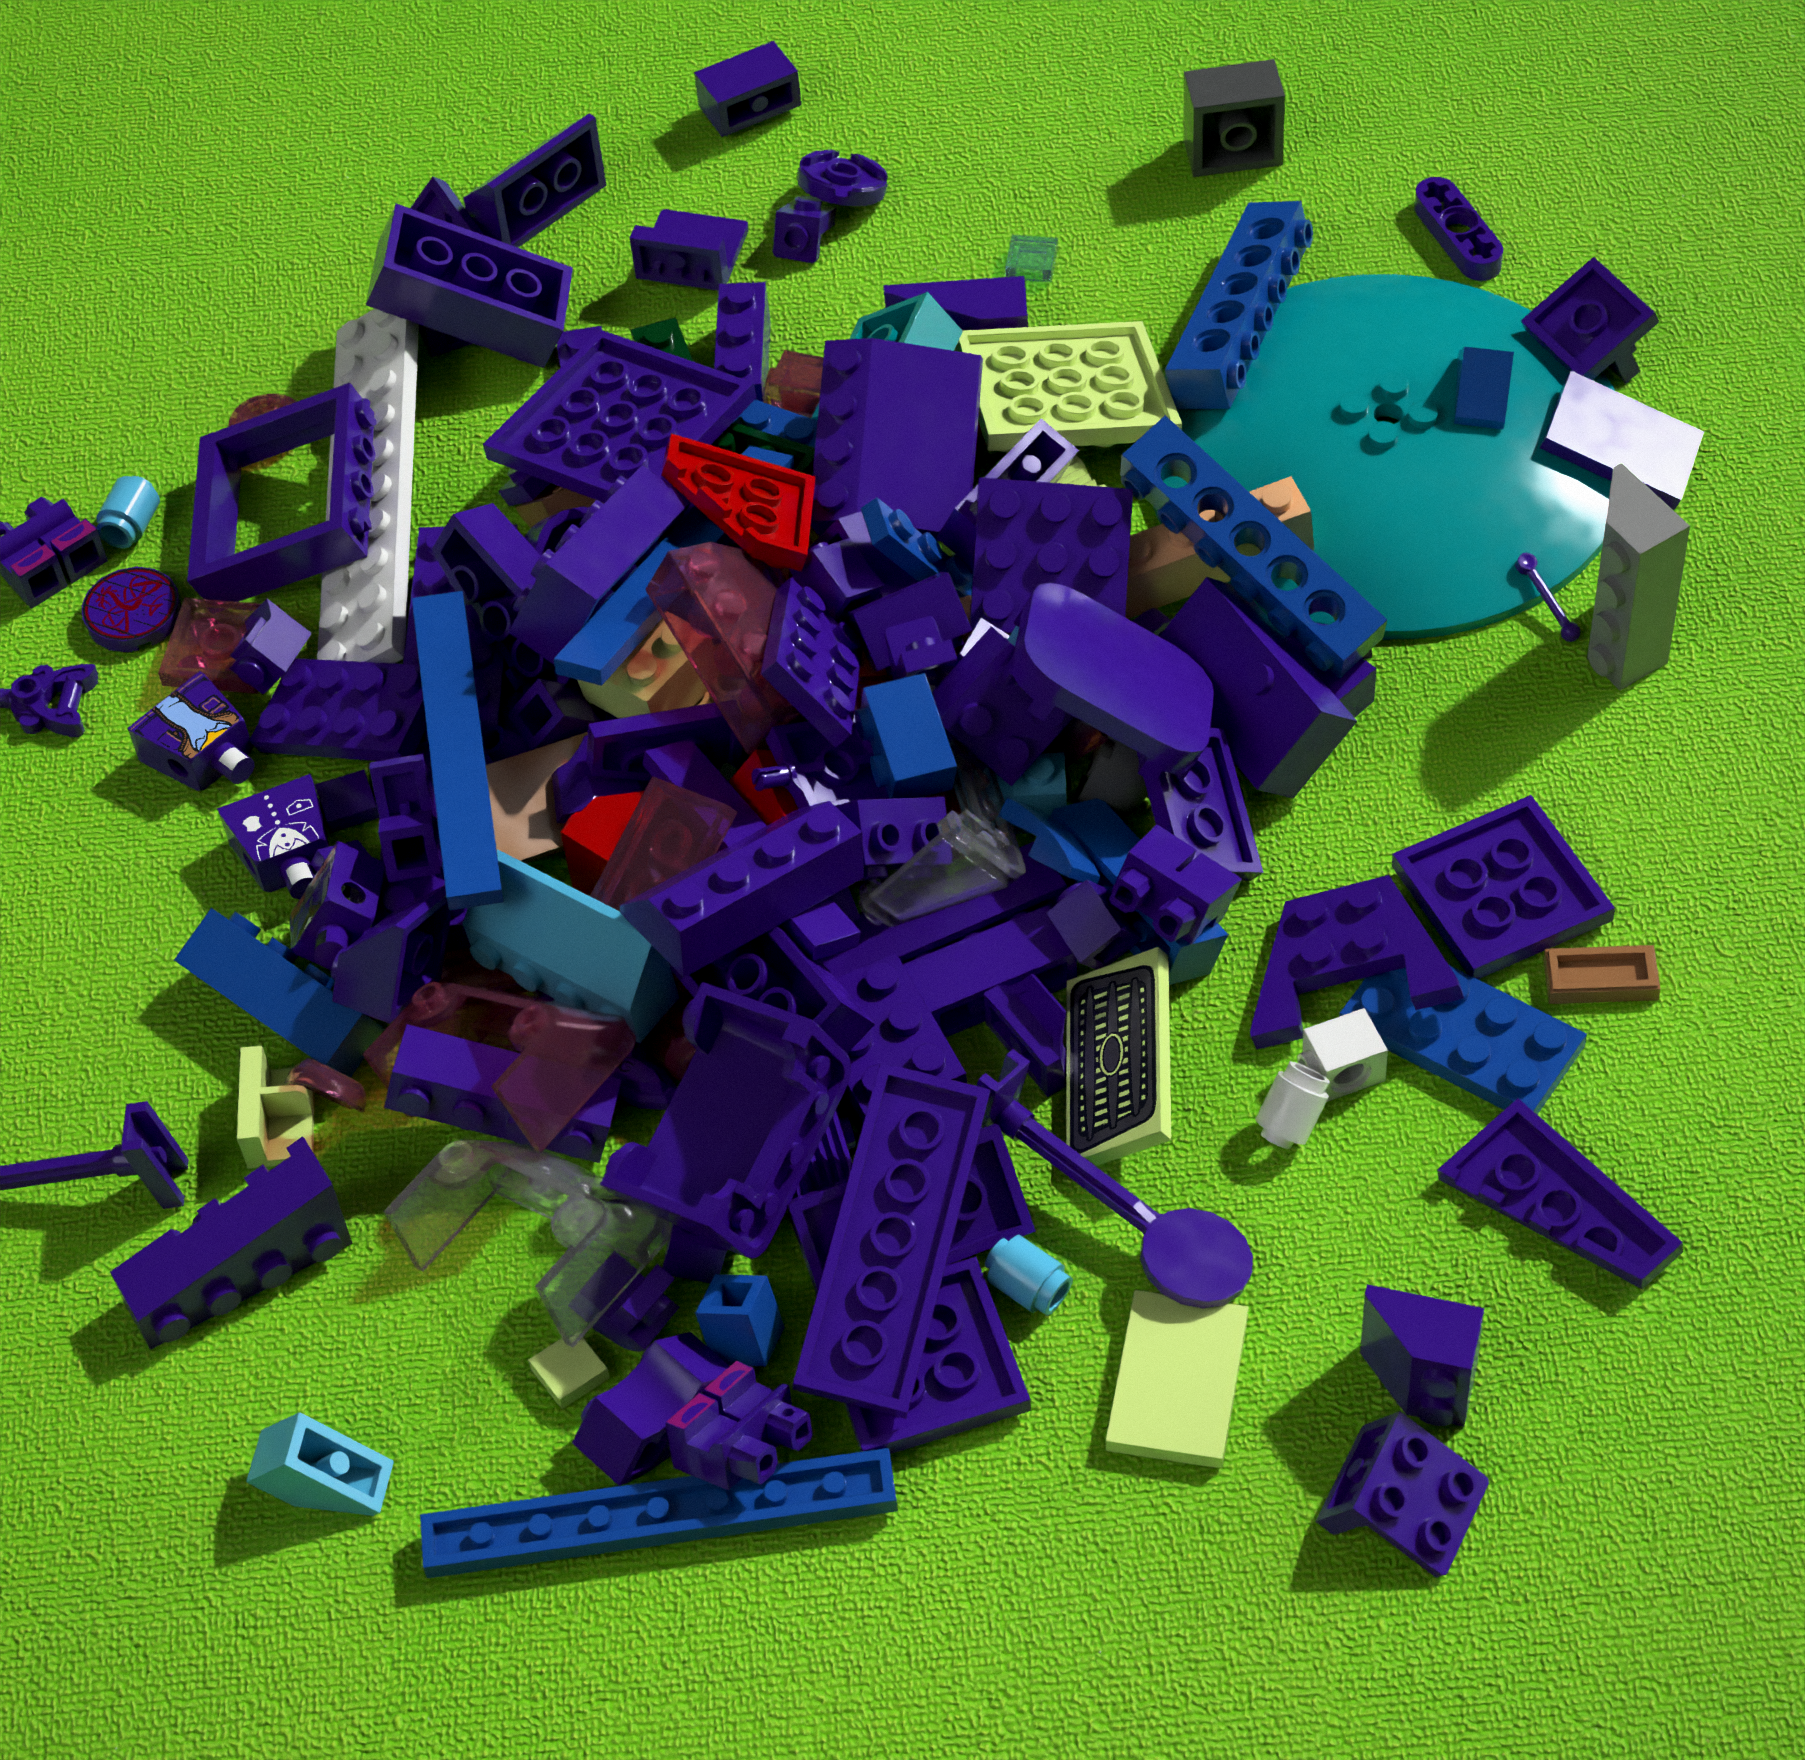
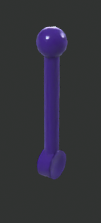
[1515,553,1581,642]

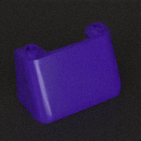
[600,982,851,1259]

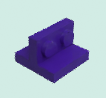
[1520,257,1659,384]

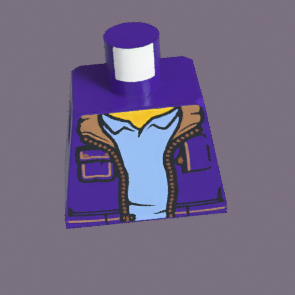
[127,671,254,791]

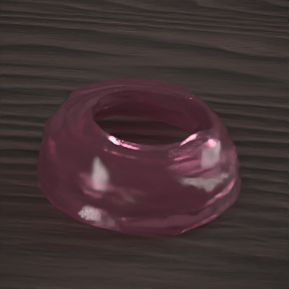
[285,1058,367,1112]

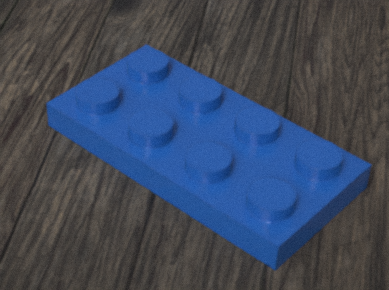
[1339,965,1587,1115]

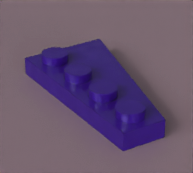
[1437,1098,1683,1289]

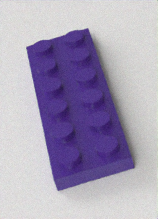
[793,1062,991,1419]

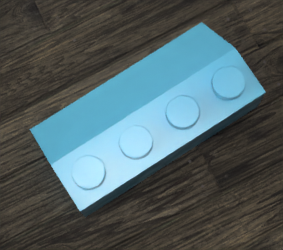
[463,849,680,1043]

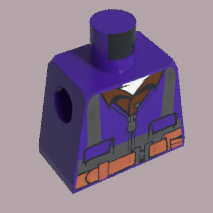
[290,841,385,970]

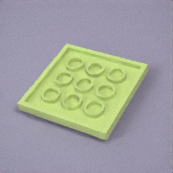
[955,321,1182,453]

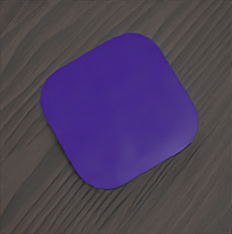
[1003,583,1214,782]

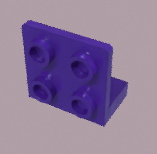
[630,209,749,290]
[1315,1411,1489,1577]

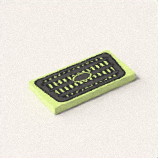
[1066,947,1171,1166]

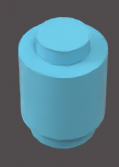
[96,476,160,548]
[985,1235,1073,1316]

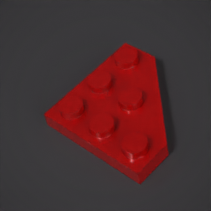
[661,433,815,572]

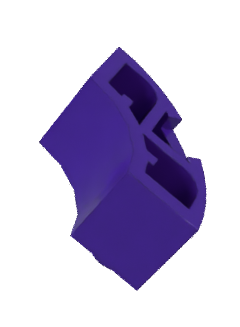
[572,1332,730,1486]

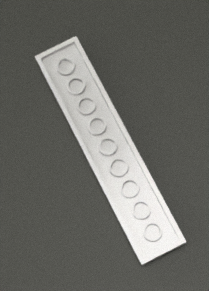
[317,309,419,663]

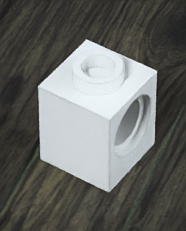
[1297,1008,1388,1102]

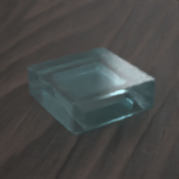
[1005,235,1058,282]

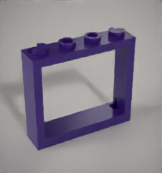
[187,383,377,610]

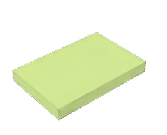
[1106,1290,1249,1469]

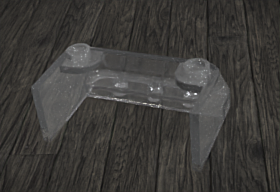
[384,1139,671,1348]

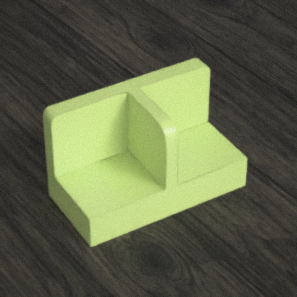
[237,1046,315,1169]

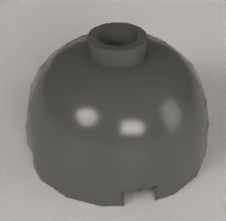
[1073,732,1149,816]

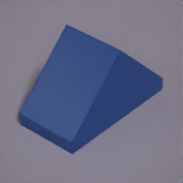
[1454,347,1514,429]

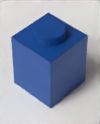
[695,1274,785,1367]

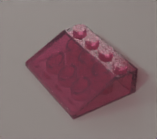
[645,542,862,755]

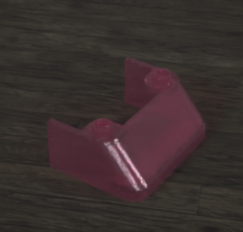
[362,982,636,1152]

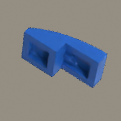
[998,797,1101,884]

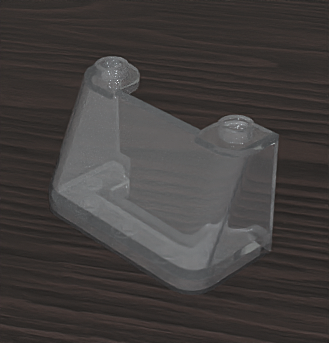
[858,728,1026,927]

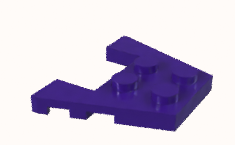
[1250,875,1464,1050]

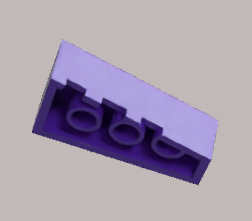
[431,503,582,693]
[110,1136,352,1350]

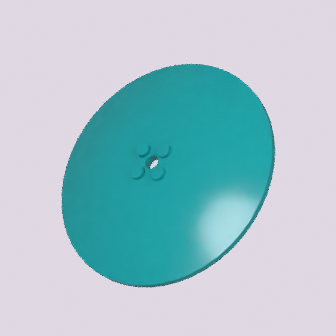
[1152,274,1615,639]

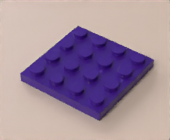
[483,330,757,503]

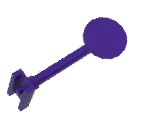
[976,1049,1253,1308]
[0,1101,189,1209]

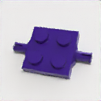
[752,714,889,809]

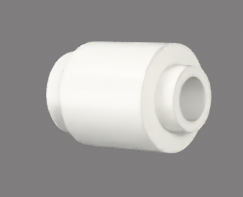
[1255,1062,1330,1149]

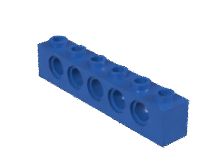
[1165,201,1313,409]
[1120,415,1388,679]

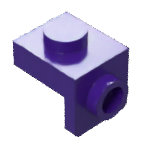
[773,196,836,263]

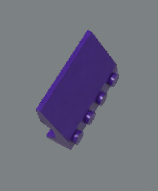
[811,338,983,541]

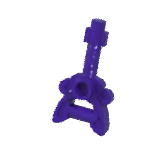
[0,664,98,737]

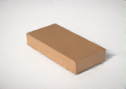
[1543,945,1661,1004]

